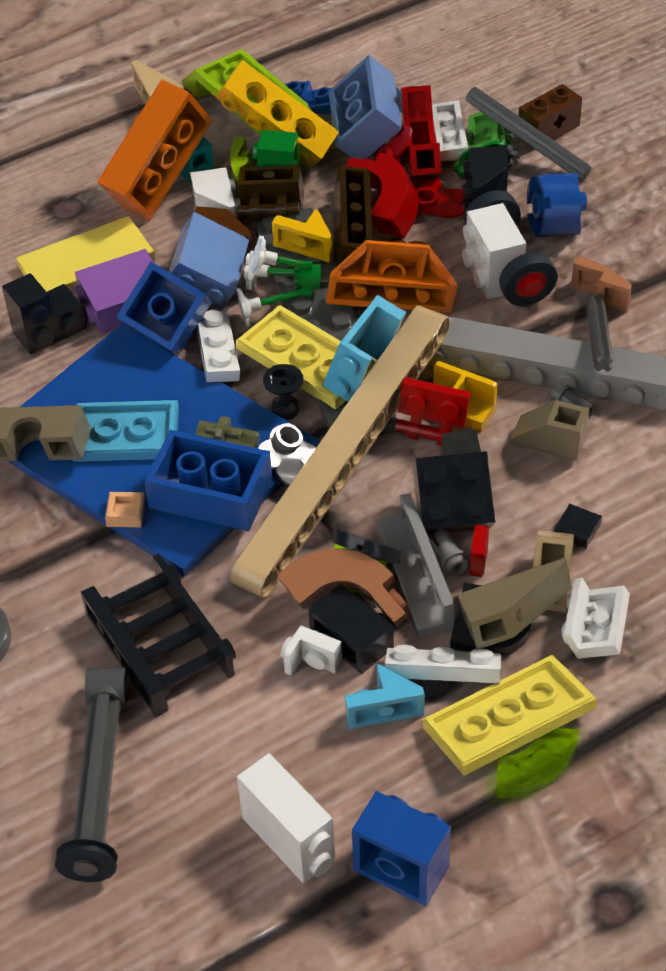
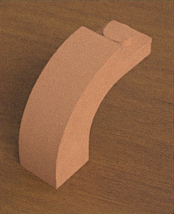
[277,549,407,628]

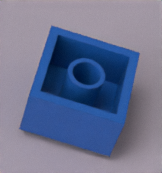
[116,262,212,357]
[352,791,451,907]

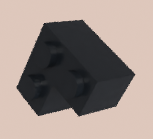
[2,273,87,355]

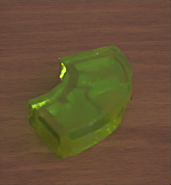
[495,728,579,798]

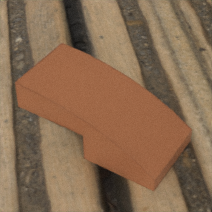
[571,256,632,313]

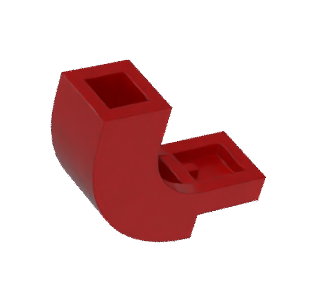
[400,85,442,176]
[345,152,419,239]

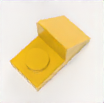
[272,209,332,263]

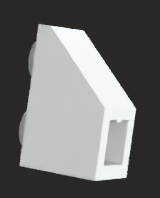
[190,167,240,217]

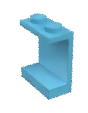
[322,295,406,402]

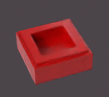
[469,525,489,577]

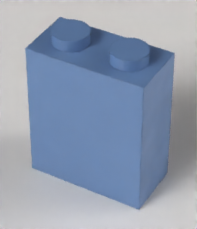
[169,212,249,309]

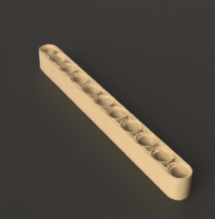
[230,305,450,598]

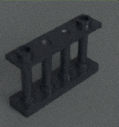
[81,553,236,717]

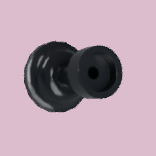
[263,364,303,420]

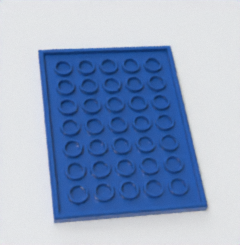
[7,324,321,577]

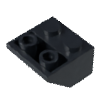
[462,147,509,215]

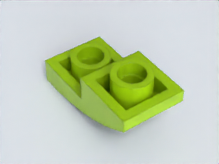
[230,136,251,198]

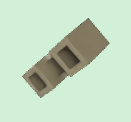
[0,405,91,462]

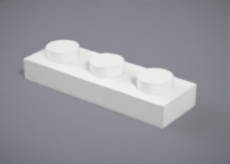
[432,100,468,161]
[196,310,240,382]
[385,645,501,683]

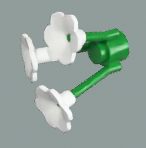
[236,236,321,327]

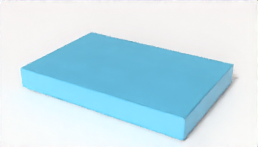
[73,400,179,462]

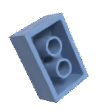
[329,55,402,159]

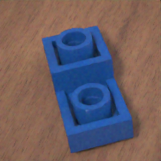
[285,81,332,114]

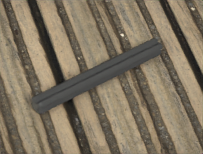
[465,87,592,181]
[586,293,614,372]

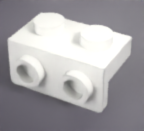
[562,578,630,659]

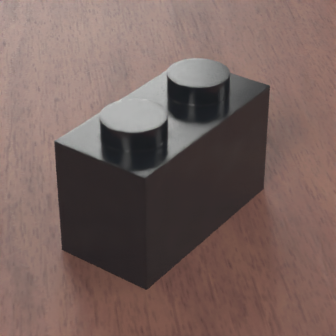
[308,584,394,674]

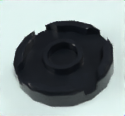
[331,527,404,564]

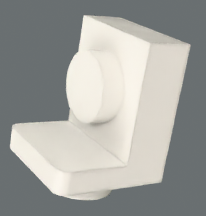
[281,625,342,676]

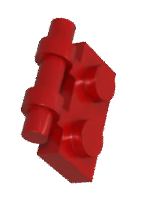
[395,377,472,446]

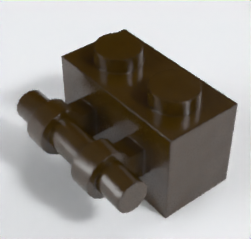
[237,164,304,220]

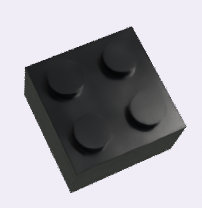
[412,451,495,535]

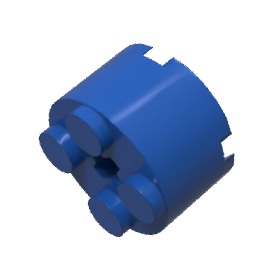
[527,173,587,237]

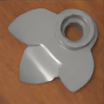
[258,423,316,486]

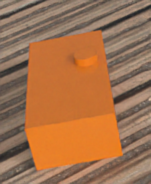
[97,79,213,221]

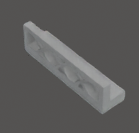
[376,493,454,639]

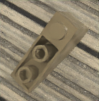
[458,558,572,650]

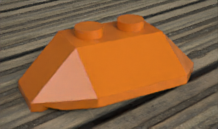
[326,240,458,313]

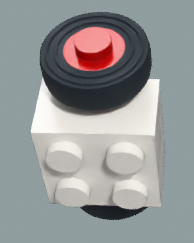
[462,190,558,306]

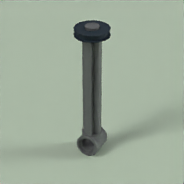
[55,668,129,882]

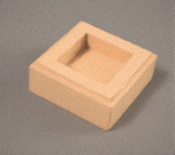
[105,492,146,528]

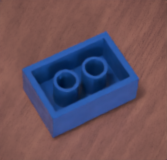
[144,429,272,531]

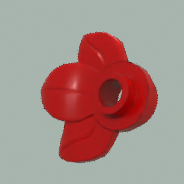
[374,123,412,163]
[416,177,464,218]

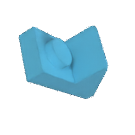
[345,664,425,729]

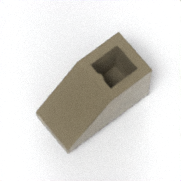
[511,400,590,460]

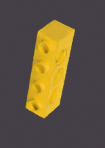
[216,60,339,168]

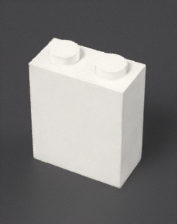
[237,753,335,884]

